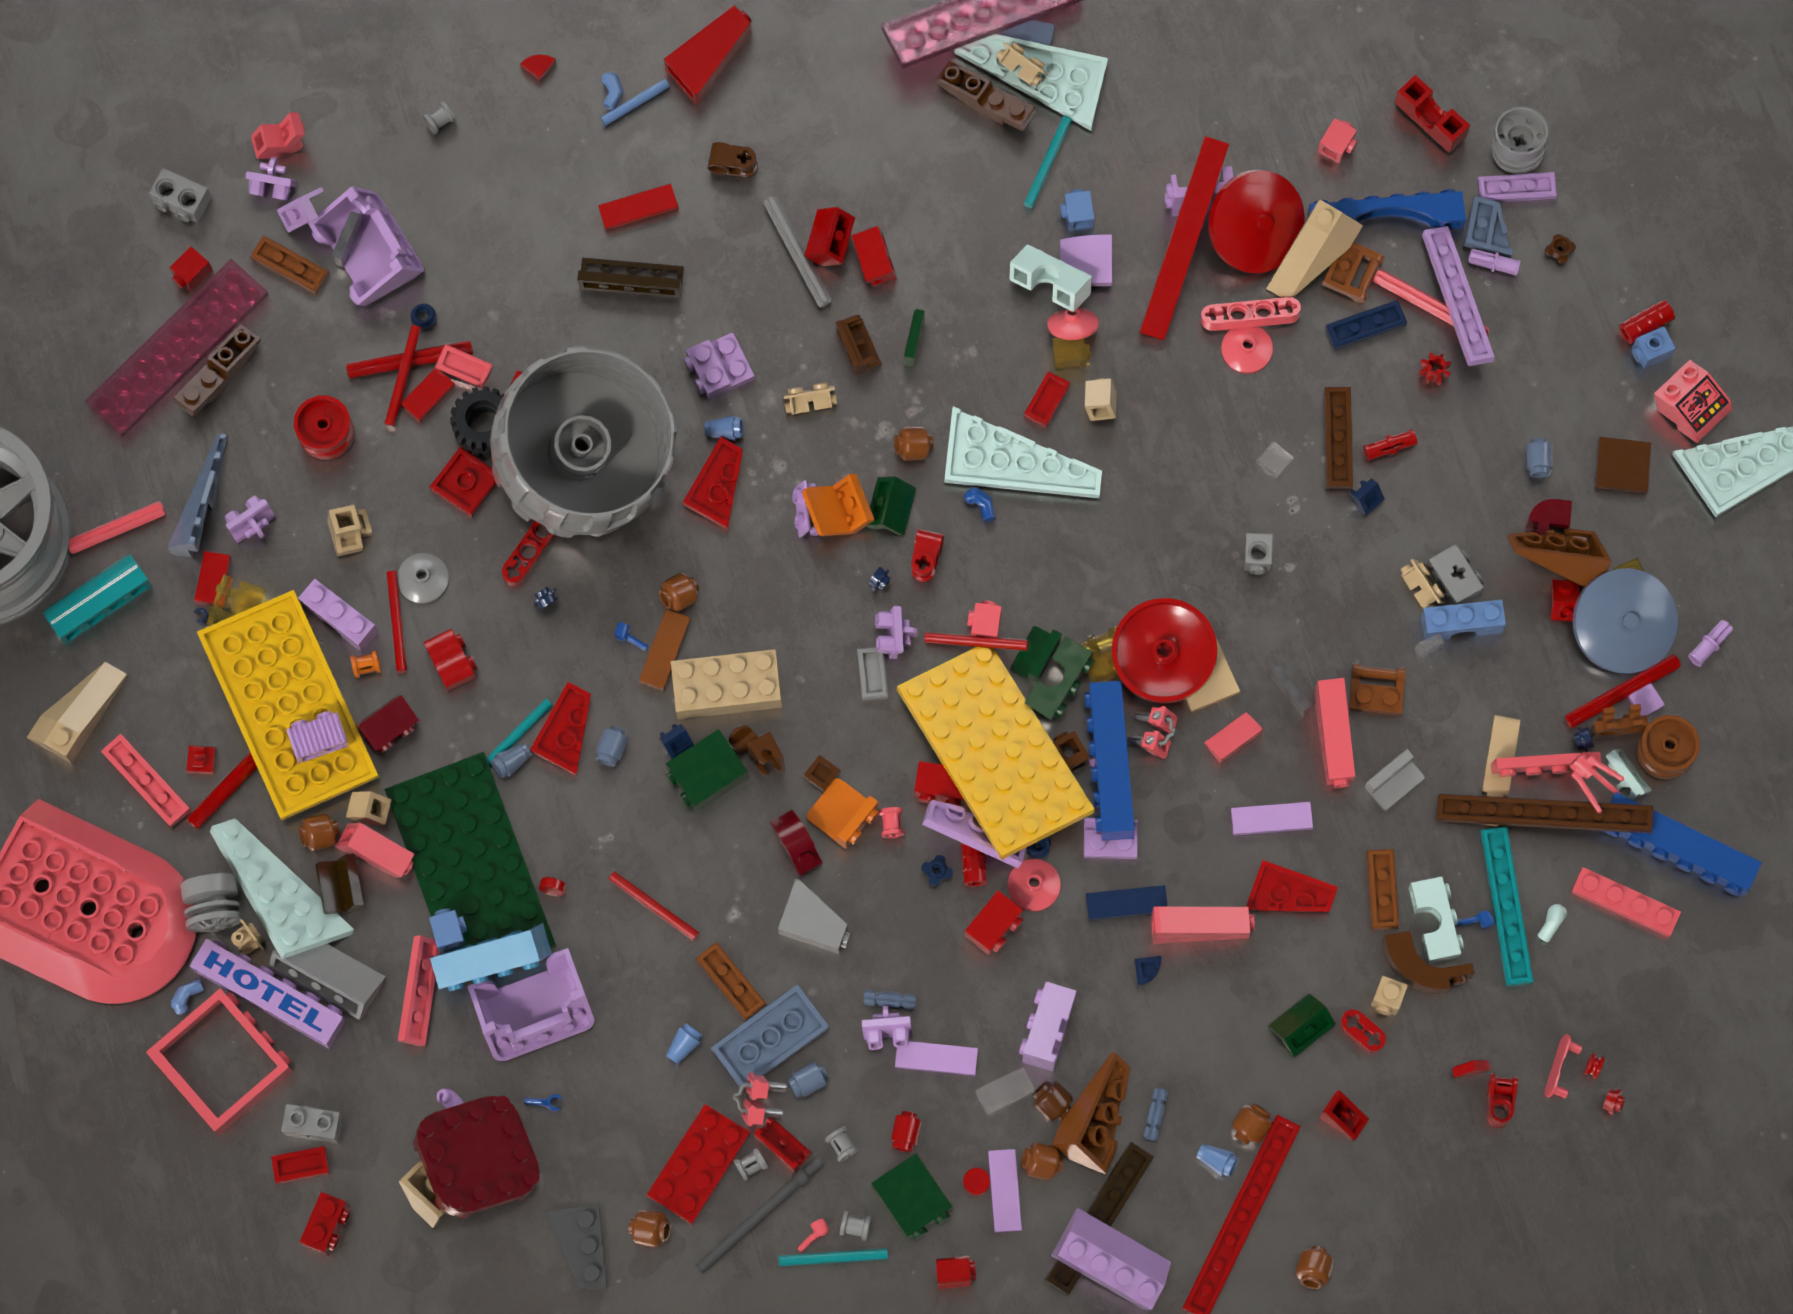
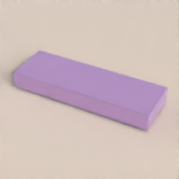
[1477,172,1557,203]
[1230,802,1313,836]
[895,1041,978,1076]
[988,1149,1022,1233]

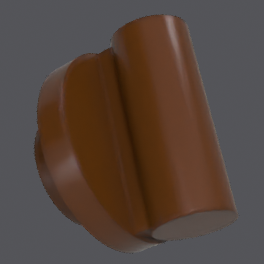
[729,725,758,755]

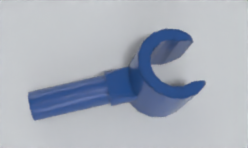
[615,622,648,651]
[1456,911,1495,929]
[524,1094,562,1112]

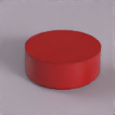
[539,877,567,897]
[963,1168,990,1196]

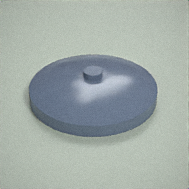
[1573,568,1678,674]

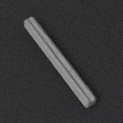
[763,196,831,307]

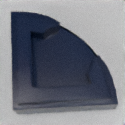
[1134,956,1161,987]

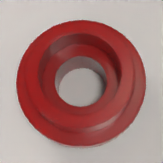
[1603,1089,1626,1115]

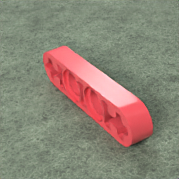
[1201,297,1301,331]

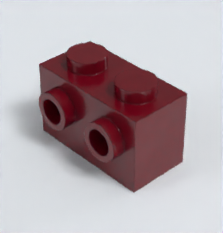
[356,695,419,752]

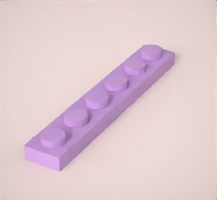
[1422,226,1495,366]

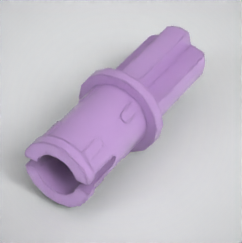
[1468,249,1521,276]
[1688,620,1733,667]

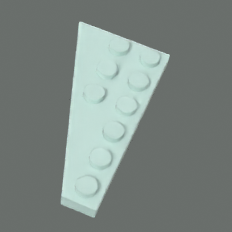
[955,26,1108,131]
[944,406,1102,498]
[1672,426,1793,518]
[210,819,354,959]

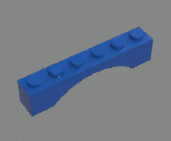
[1308,189,1466,230]

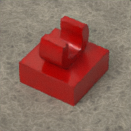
[186,746,216,775]

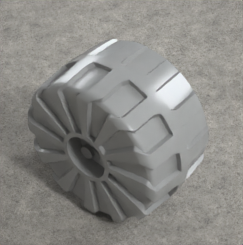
[490,346,677,538]

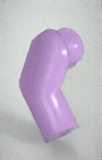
[437,1089,464,1108]

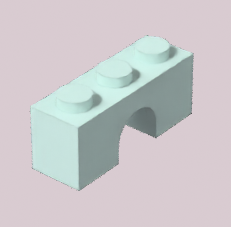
[1010,244,1092,312]
[1408,877,1464,965]

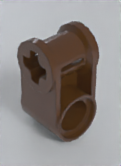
[707,142,758,177]

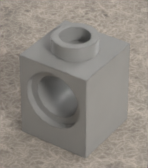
[1244,533,1273,575]

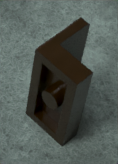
[315,854,364,914]

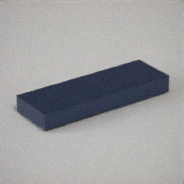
[1325,300,1407,350]
[1086,885,1168,921]

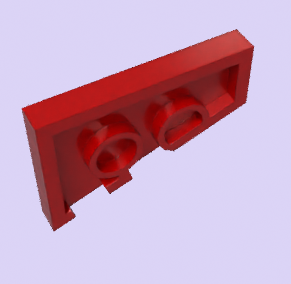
[682,437,743,530]
[530,682,591,776]
[1246,860,1338,912]

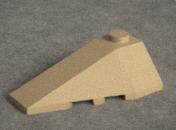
[1266,199,1363,298]
[27,662,128,764]

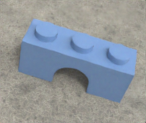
[1420,600,1506,642]

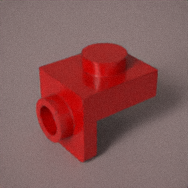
[1550,579,1579,621]

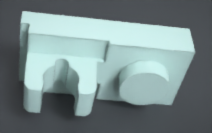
[1606,748,1653,800]

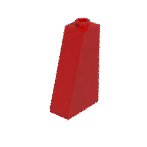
[664,5,752,104]

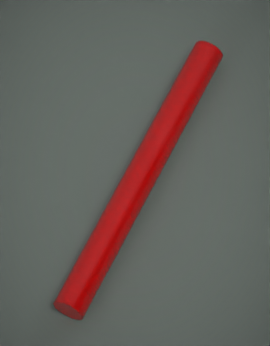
[384,325,421,427]
[386,571,407,673]
[924,632,1029,651]
[608,871,700,941]

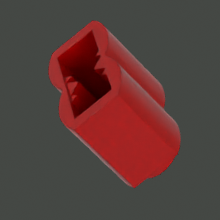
[423,628,477,692]
[936,1256,976,1290]

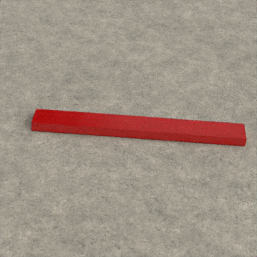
[1139,136,1229,341]
[1182,1114,1301,1314]

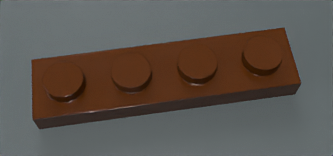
[1324,387,1353,489]

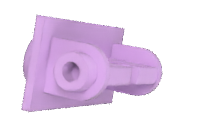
[792,480,818,538]

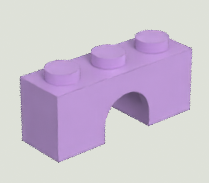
[298,579,379,653]

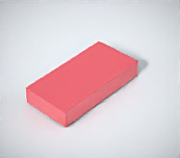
[435,344,492,388]

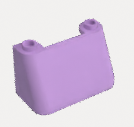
[308,186,424,306]
[467,948,594,1061]

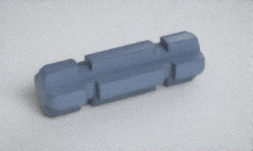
[863,990,916,1010]
[1143,1088,1168,1141]

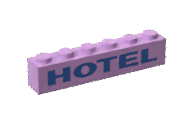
[190,939,346,1049]

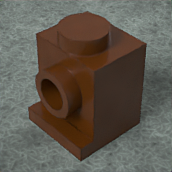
[1053,731,1090,773]

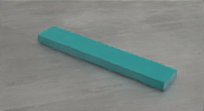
[1480,826,1534,987]

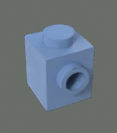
[1060,189,1094,231]
[1632,327,1676,369]
[429,909,467,953]

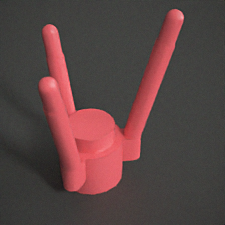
[1569,751,1624,813]

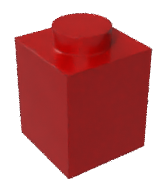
[169,246,213,292]

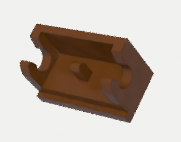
[836,315,882,375]
[746,732,785,776]

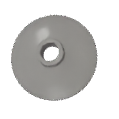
[397,553,449,604]

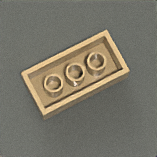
[671,649,782,720]

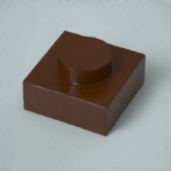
[803,755,841,792]

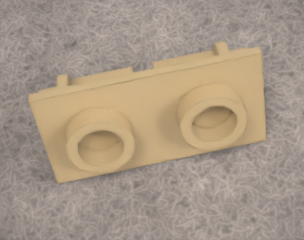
[996,42,1049,87]
[783,382,837,415]
[1400,559,1446,609]
[231,919,265,955]

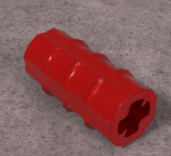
[1619,300,1675,344]
[961,843,987,887]

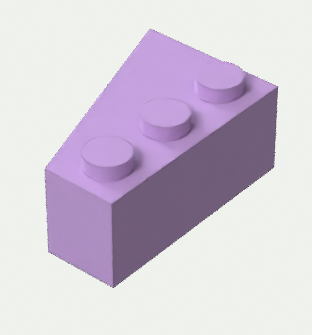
[1019,982,1076,1072]

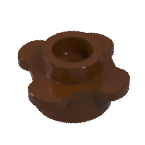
[1545,234,1576,264]

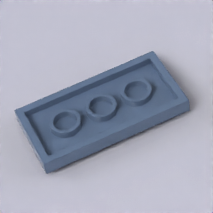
[711,984,830,1092]

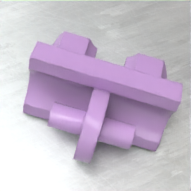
[245,157,297,200]
[225,496,276,544]
[875,606,918,659]
[862,1006,912,1050]

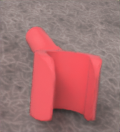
[797,1218,829,1252]

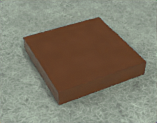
[1595,437,1651,494]

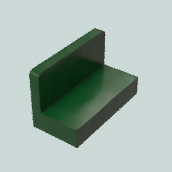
[867,476,916,535]
[1010,626,1062,685]
[1269,994,1336,1057]

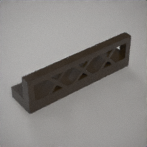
[577,257,684,298]

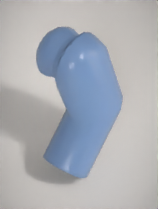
[601,72,623,110]
[171,978,204,1015]

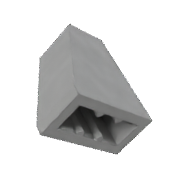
[778,879,851,954]

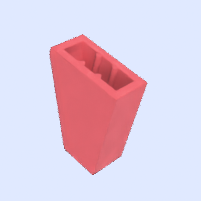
[335,822,414,878]

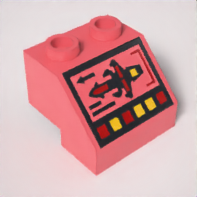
[1654,360,1732,443]

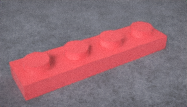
[101,734,191,828]
[1491,752,1601,777]
[1571,867,1681,937]
[398,935,440,1046]

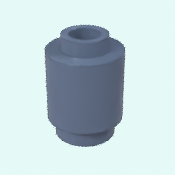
[1526,438,1553,478]
[595,726,629,767]
[787,1062,829,1098]

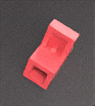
[251,112,305,159]

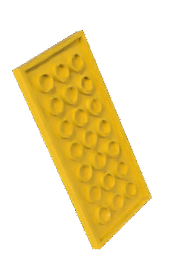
[197,590,379,821]
[897,647,1094,860]

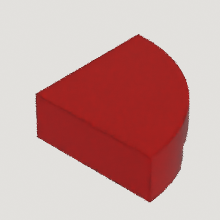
[520,54,556,81]
[1452,1060,1491,1078]

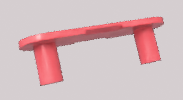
[1544,1034,1582,1098]

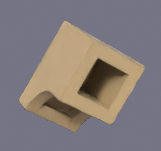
[327,505,372,557]

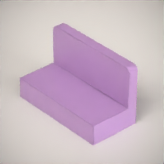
[277,187,324,233]

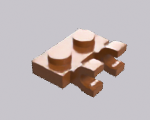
[1591,704,1648,738]

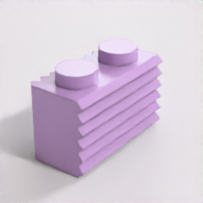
[287,711,349,764]

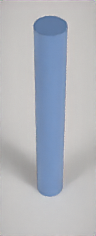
[600,79,670,126]

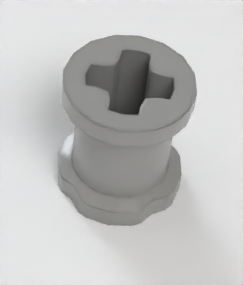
[422,102,456,134]
[825,1126,859,1162]
[733,1147,768,1181]
[840,1211,871,1241]

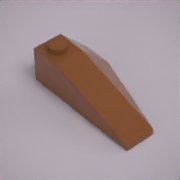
[1507,528,1611,586]
[1052,1053,1131,1174]

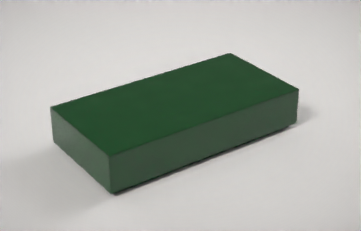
[904,309,925,367]

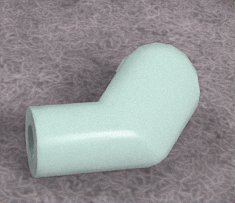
[1538,904,1567,942]

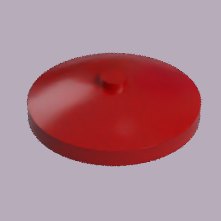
[1209,170,1305,273]
[1112,598,1217,703]

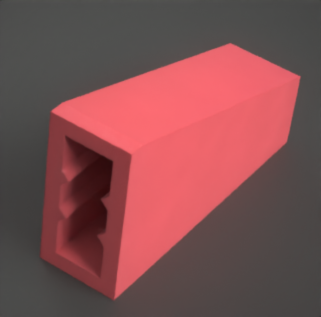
[1313,678,1355,788]
[1151,907,1255,944]

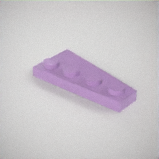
[922,800,1027,868]

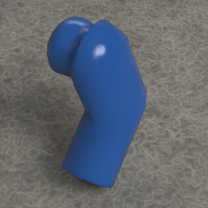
[964,488,996,522]

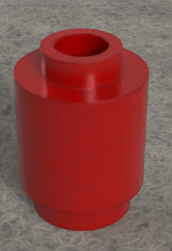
[890,1111,922,1153]

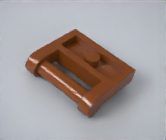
[1322,242,1385,303]
[1349,663,1406,716]

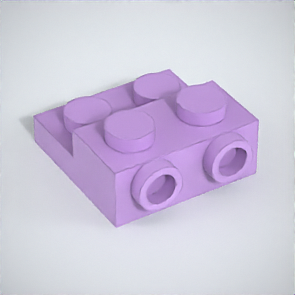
[684,332,755,400]

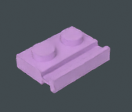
[1084,818,1138,859]

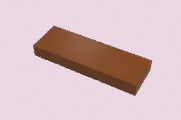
[250,235,329,294]
[639,609,691,691]
[1366,849,1399,930]
[695,942,767,1021]

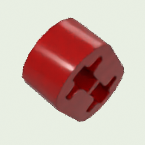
[1340,1009,1386,1053]

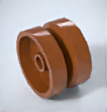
[1636,715,1700,780]

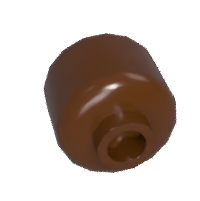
[1032,1081,1073,1121]

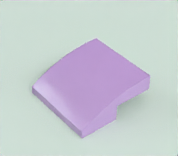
[1060,234,1112,286]

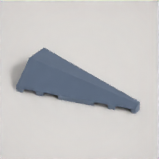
[168,434,228,558]

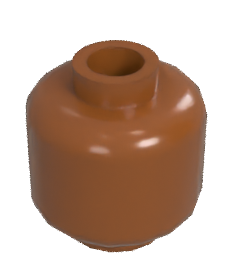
[894,427,934,461]
[659,573,699,611]
[299,814,340,851]
[1232,1103,1272,1145]
[1021,1142,1063,1180]
[628,1210,671,1247]
[1296,1246,1334,1289]

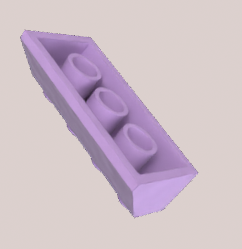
[1051,1208,1171,1310]

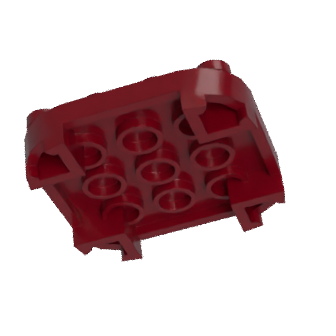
[413,1096,540,1219]

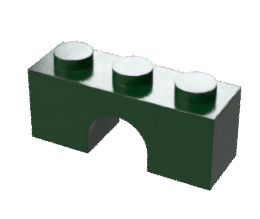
[1025,636,1095,721]

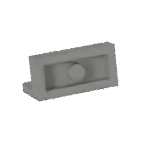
[1365,749,1425,811]

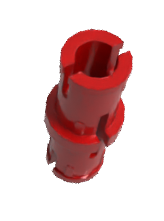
[1363,429,1418,461]

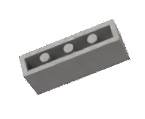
[268,944,386,1020]

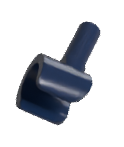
[194,607,232,626]

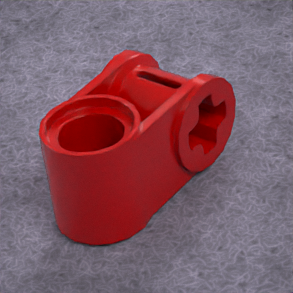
[911,529,944,582]
[1487,1073,1518,1128]

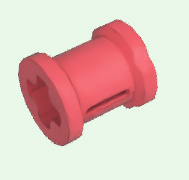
[879,807,905,838]

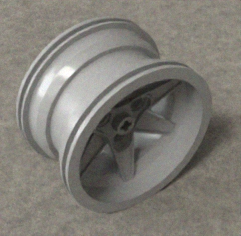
[0,427,72,624]

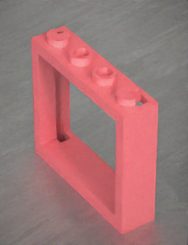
[146,988,293,1136]

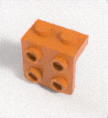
[802,474,874,536]
[807,778,879,849]

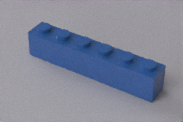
[1084,681,1135,841]
[1604,792,1762,896]

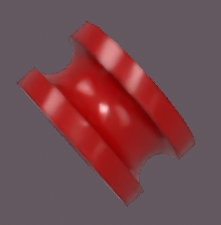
[1583,1052,1605,1080]

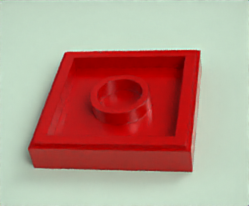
[429,447,497,518]

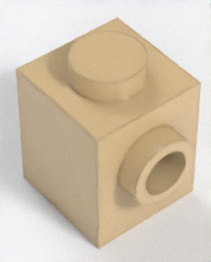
[1085,378,1117,421]
[346,791,391,825]
[1371,976,1408,1016]

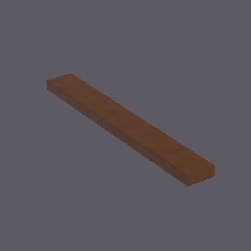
[1437,794,1653,834]

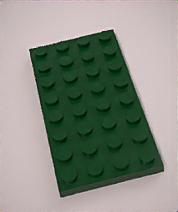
[384,752,557,952]

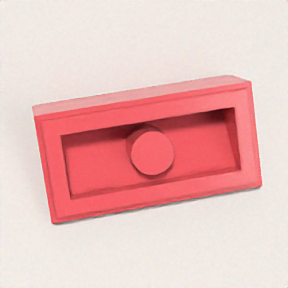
[1204,712,1263,764]

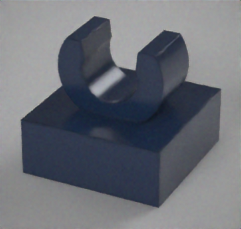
[1350,478,1385,515]
[659,724,694,759]

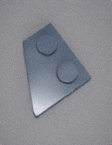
[1463,196,1513,258]

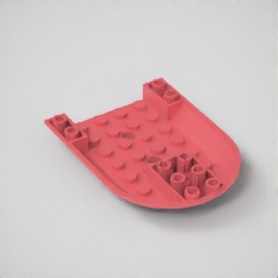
[0,799,197,1004]

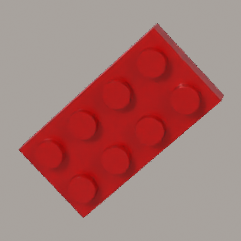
[646,1104,751,1225]

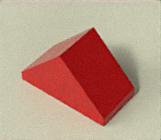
[1319,1090,1369,1141]

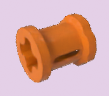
[350,650,382,678]

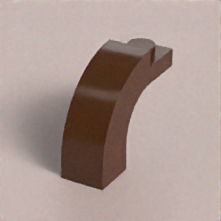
[1382,931,1475,994]

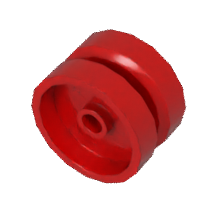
[293,395,355,460]

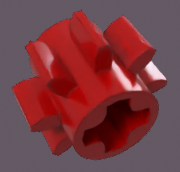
[1419,352,1451,385]

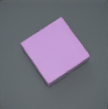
[1627,683,1665,716]

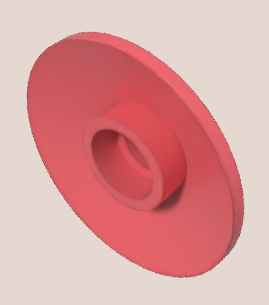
[1047,308,1099,340]
[1221,327,1273,373]
[1007,859,1061,911]

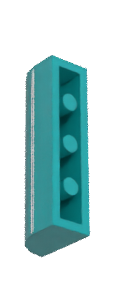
[42,553,152,645]

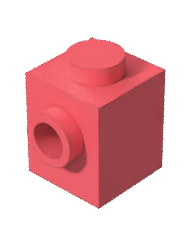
[1318,118,1358,164]
[967,601,1001,638]

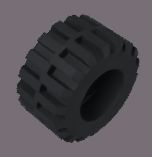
[450,386,504,457]

